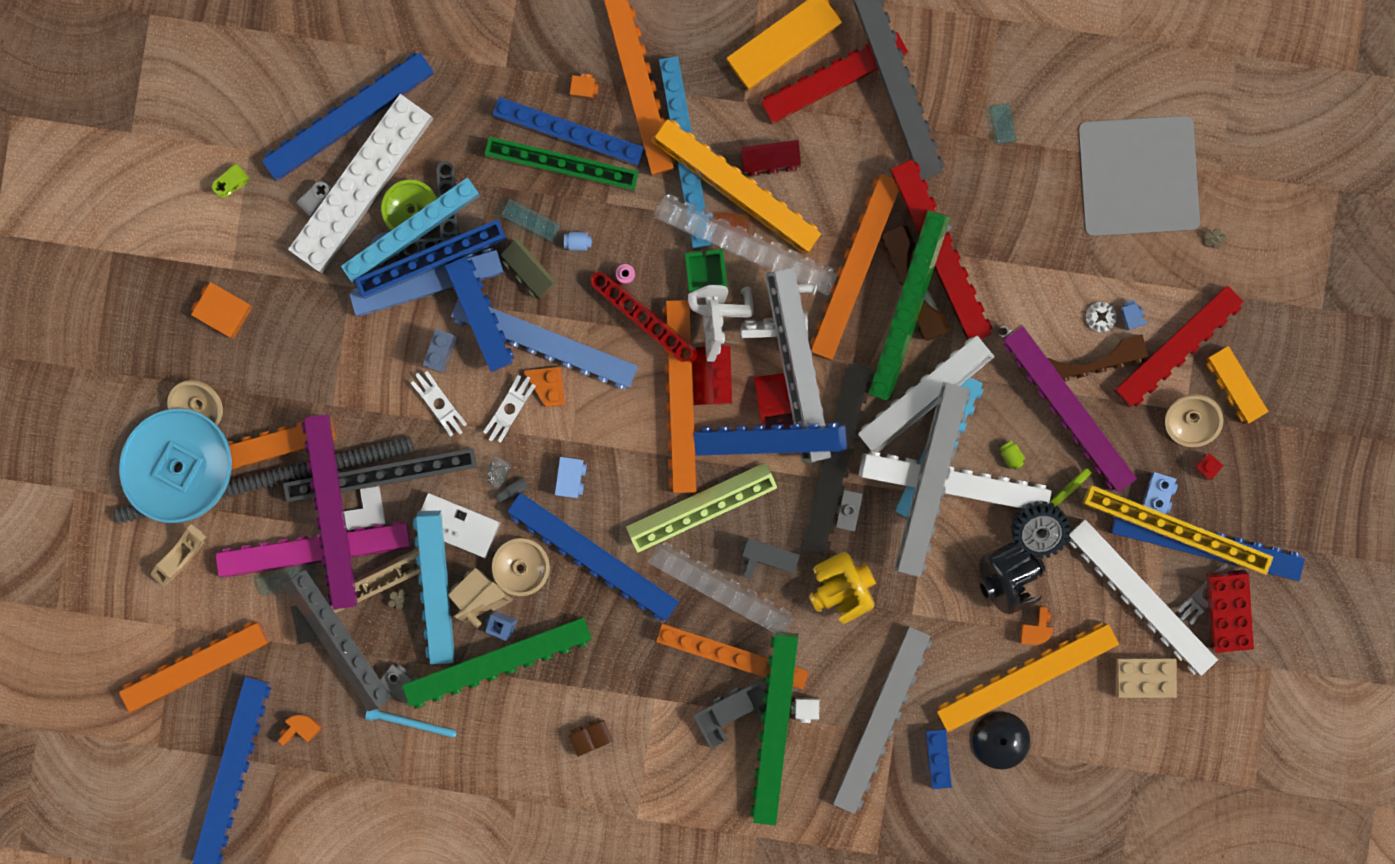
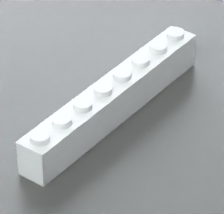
[858,336,995,452]

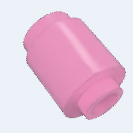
[616,264,635,285]

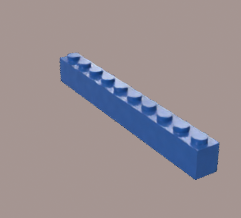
[262,53,435,182]
[507,493,679,621]
[1110,517,1305,581]
[192,676,271,864]

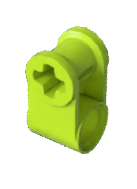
[212,164,250,198]

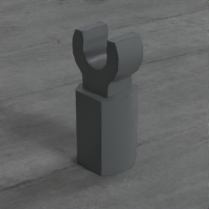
[496,477,529,503]

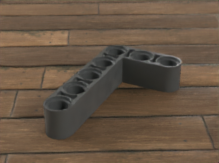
[403,161,459,257]

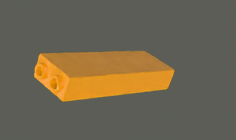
[726,0,843,92]

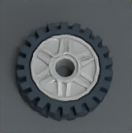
[1011,501,1070,559]

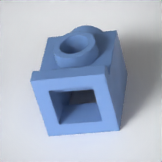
[1120,300,1148,331]
[485,611,518,641]

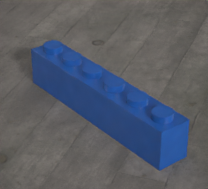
[445,257,514,373]

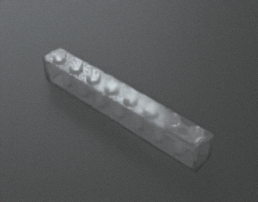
[648,541,793,633]

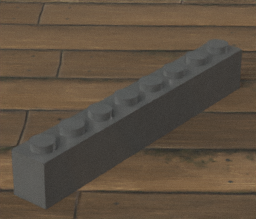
[282,570,392,712]

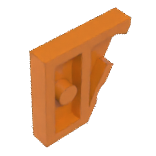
[524,367,565,407]

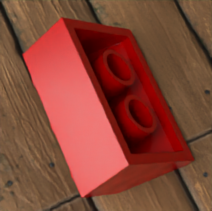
[692,346,732,405]

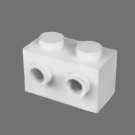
[791,697,819,723]

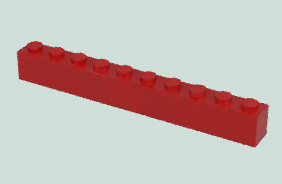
[889,159,993,340]

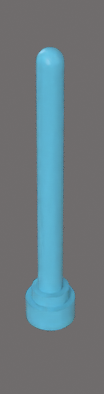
[365,709,457,738]

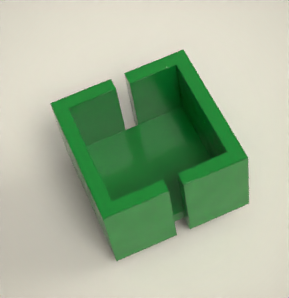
[685,249,727,293]

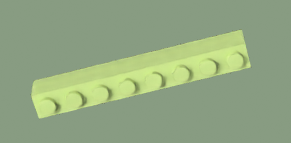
[626,462,777,552]

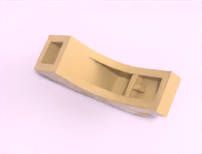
[150,524,206,587]

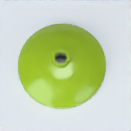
[381,180,437,230]

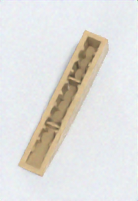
[326,548,421,613]

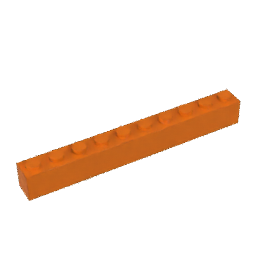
[604,0,677,176]
[809,174,899,361]
[663,300,696,493]

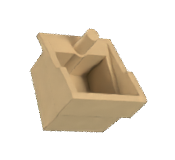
[448,568,513,628]

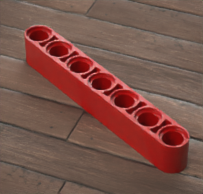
[591,272,698,363]

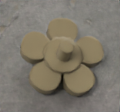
[1204,228,1226,249]
[387,589,409,610]

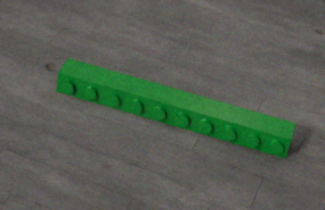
[868,210,951,400]
[402,618,592,709]
[750,631,799,826]

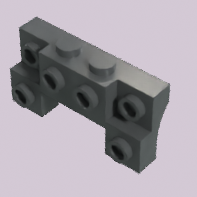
[693,679,768,749]

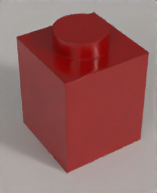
[1193,453,1224,481]

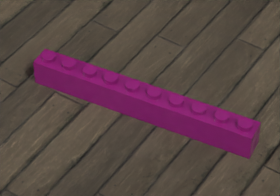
[1002,325,1137,493]
[302,414,358,610]

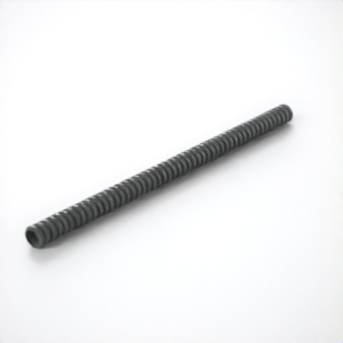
[114,436,414,525]

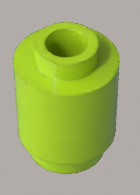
[999,441,1026,470]

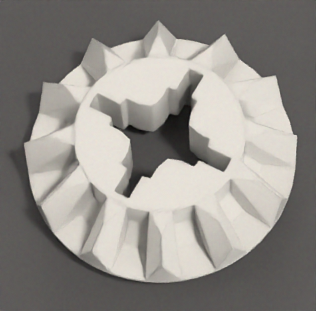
[1086,302,1117,332]

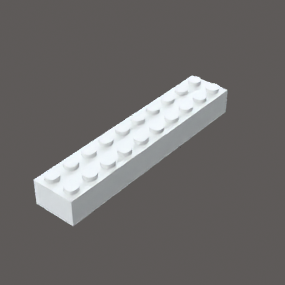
[288,94,433,274]

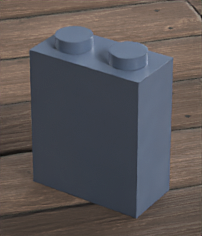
[423,329,458,374]

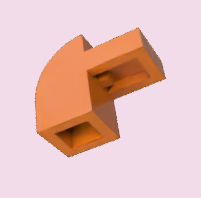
[1019,607,1054,645]
[278,714,323,746]

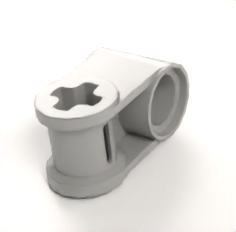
[296,181,332,217]

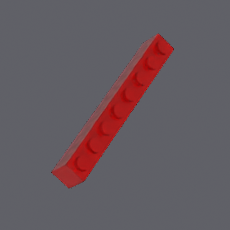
[761,32,908,124]
[1114,286,1244,407]

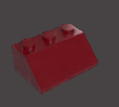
[741,140,801,177]

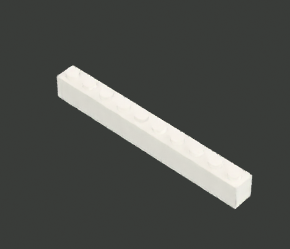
[858,451,1052,509]
[1068,519,1218,676]

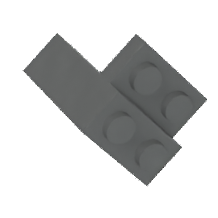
[740,538,800,579]

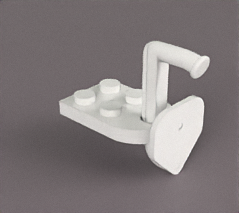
[740,284,817,338]
[688,285,754,362]

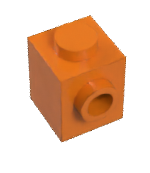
[570,74,599,100]

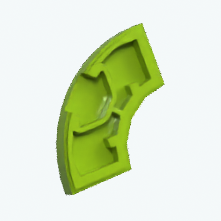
[1049,468,1092,507]

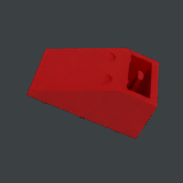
[754,373,794,428]

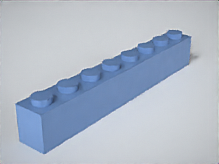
[349,248,504,317]

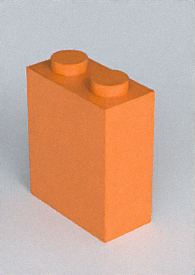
[191,282,253,339]

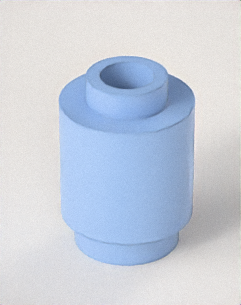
[564,232,592,251]

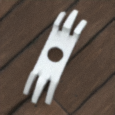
[411,371,467,437]
[483,375,535,443]

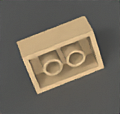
[1115,658,1177,698]

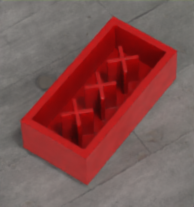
[1206,570,1254,653]

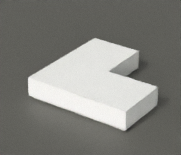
[344,486,386,530]

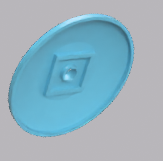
[119,409,232,523]

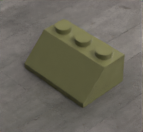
[501,238,557,299]

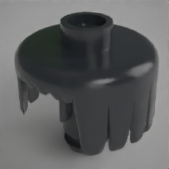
[978,542,1046,614]

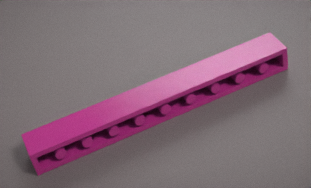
[216,521,411,578]

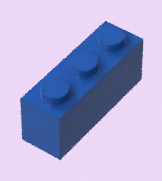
[925,728,952,789]

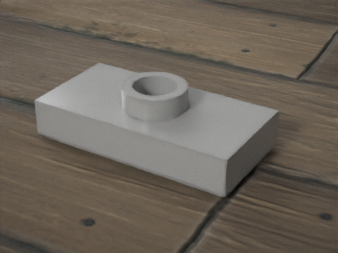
[836,490,863,532]

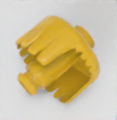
[809,552,877,624]

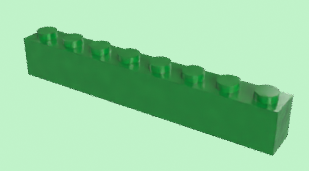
[485,137,639,192]

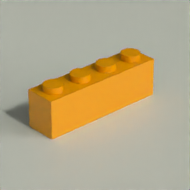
[1206,346,1269,424]

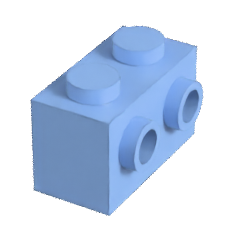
[555,457,587,498]
[1142,472,1178,514]

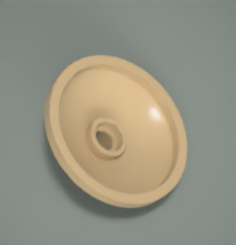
[167,380,223,426]
[1165,394,1223,447]
[492,538,550,596]

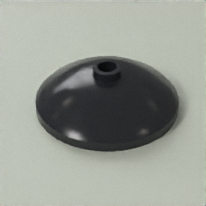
[972,712,1030,770]

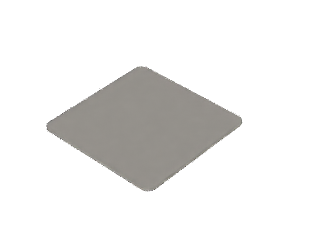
[1079,116,1200,236]

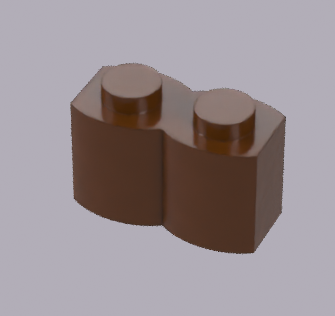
[569,718,613,757]

